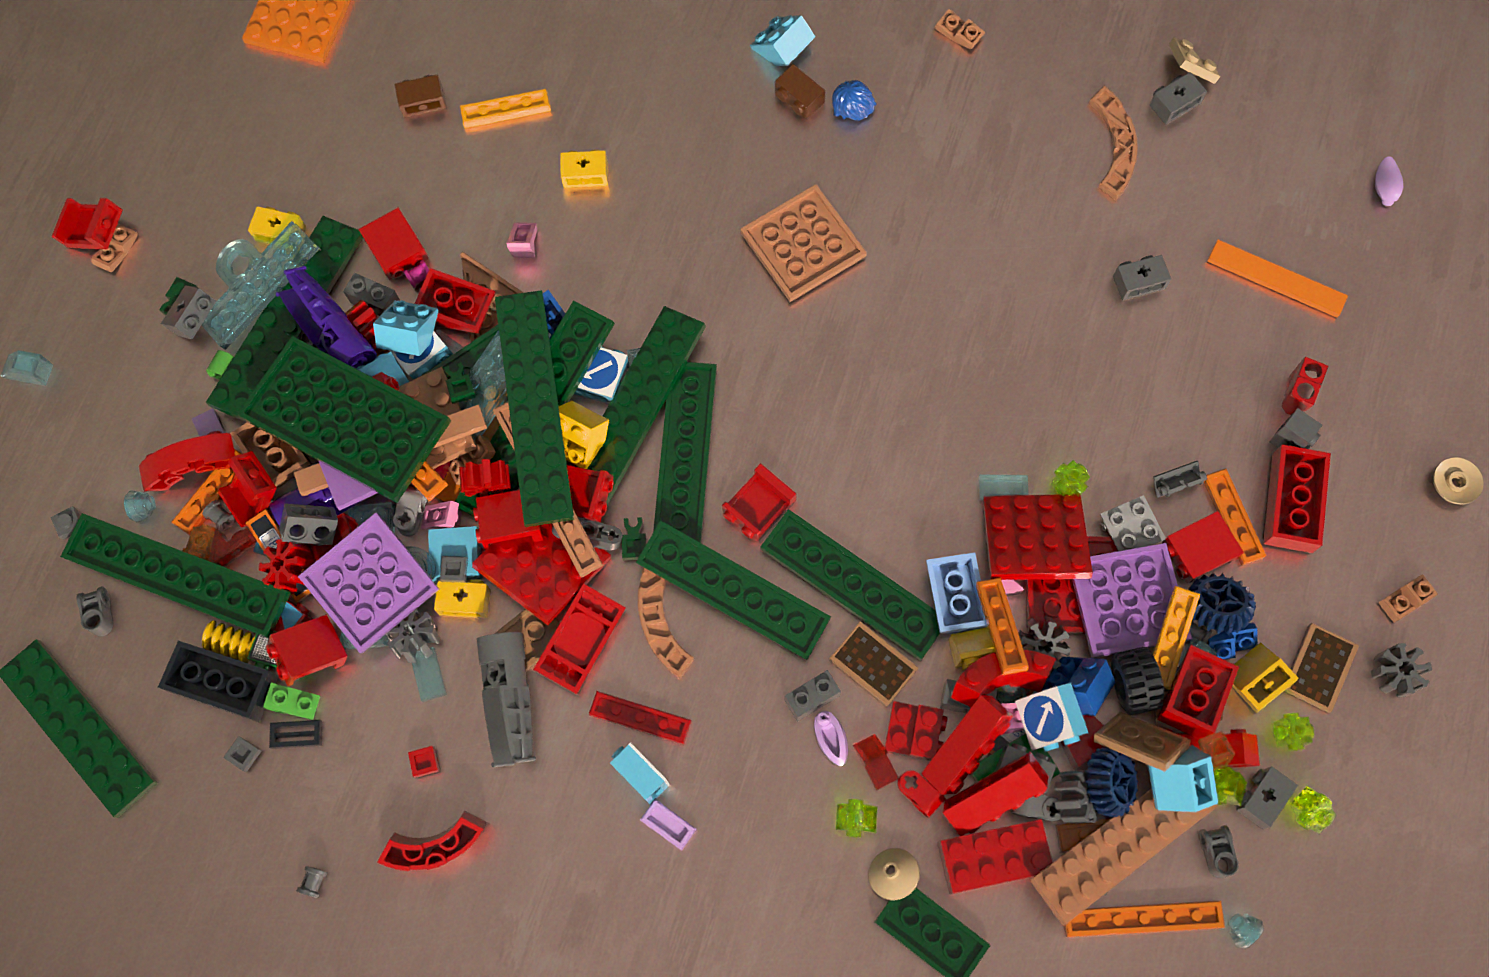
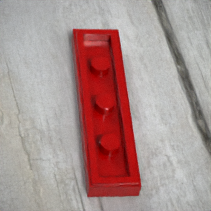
[588,691,692,745]

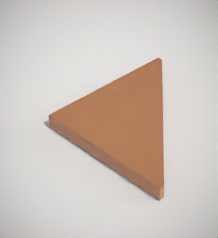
[460,251,524,342]

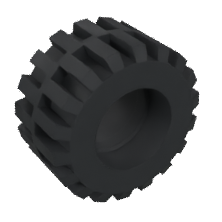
[1111,646,1164,715]

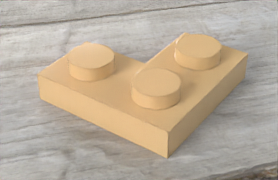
[1169,37,1220,84]

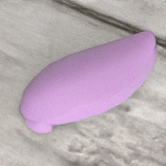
[1375,156,1403,206]
[814,711,848,766]

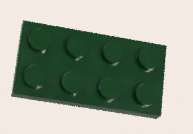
[874,887,991,977]

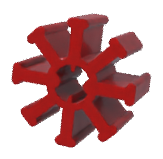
[345,300,378,349]
[459,459,511,497]
[259,539,314,592]

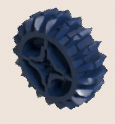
[1188,572,1256,635]
[1085,747,1139,817]

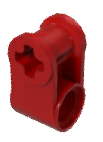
[897,770,946,818]

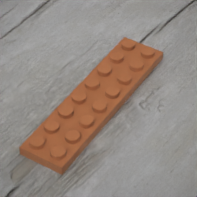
[1030,788,1218,926]

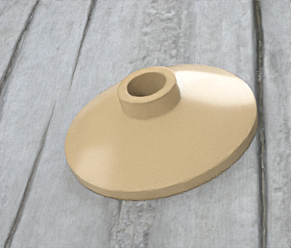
[1433,457,1484,504]
[869,848,920,900]

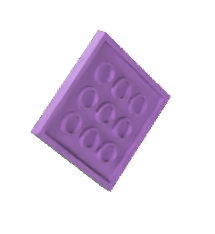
[298,513,440,653]
[1072,543,1192,658]

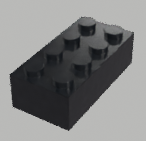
[157,640,279,723]

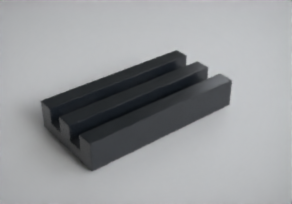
[269,720,322,749]

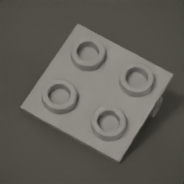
[1100,495,1166,551]

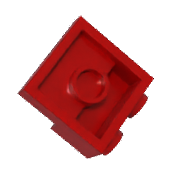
[884,701,948,761]

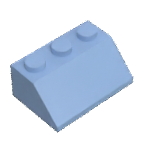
[926,552,988,634]

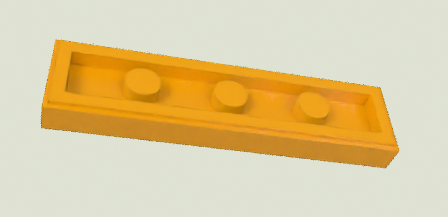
[460,89,551,128]
[1153,586,1200,690]

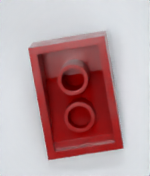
[414,268,496,333]
[1157,645,1239,742]

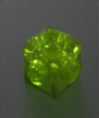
[1051,460,1090,497]
[1273,713,1314,751]
[1213,766,1248,806]
[1290,786,1336,834]
[836,799,877,837]

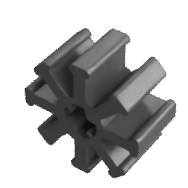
[385,609,440,663]
[1018,616,1071,669]
[1371,643,1432,698]
[1054,770,1098,824]

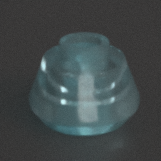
[124,490,156,522]
[996,685,1027,704]
[1228,913,1264,949]

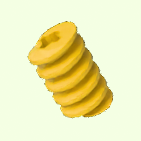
[202,620,256,663]

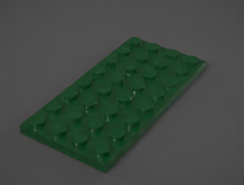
[237,336,451,503]

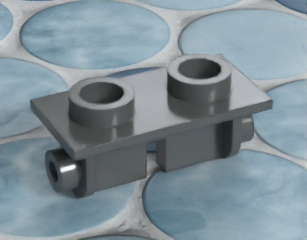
[1153,461,1207,498]

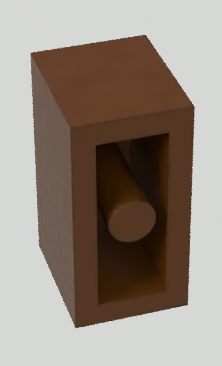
[775,64,825,119]
[395,74,447,118]

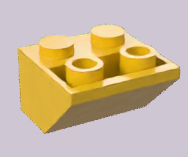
[559,400,609,469]
[948,627,995,670]
[1232,642,1298,714]

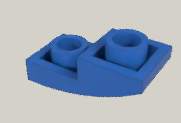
[1208,622,1258,660]

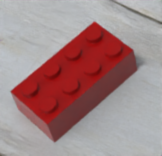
[1263,444,1331,553]
[937,819,1053,895]

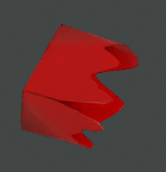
[1281,357,1329,415]

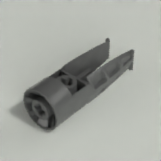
[476,632,536,767]

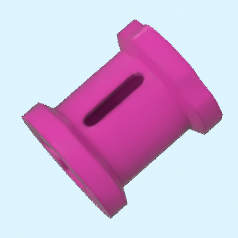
[403,260,429,289]

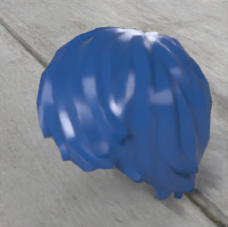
[832,80,877,121]

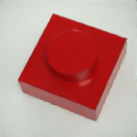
[408,746,440,778]

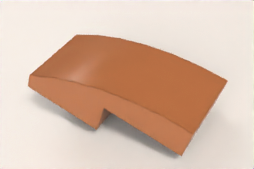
[934,9,985,49]
[91,224,138,273]
[449,435,496,485]
[1378,574,1438,623]

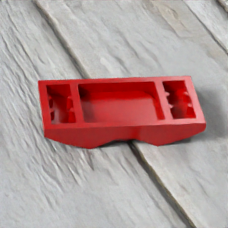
[533,583,626,694]

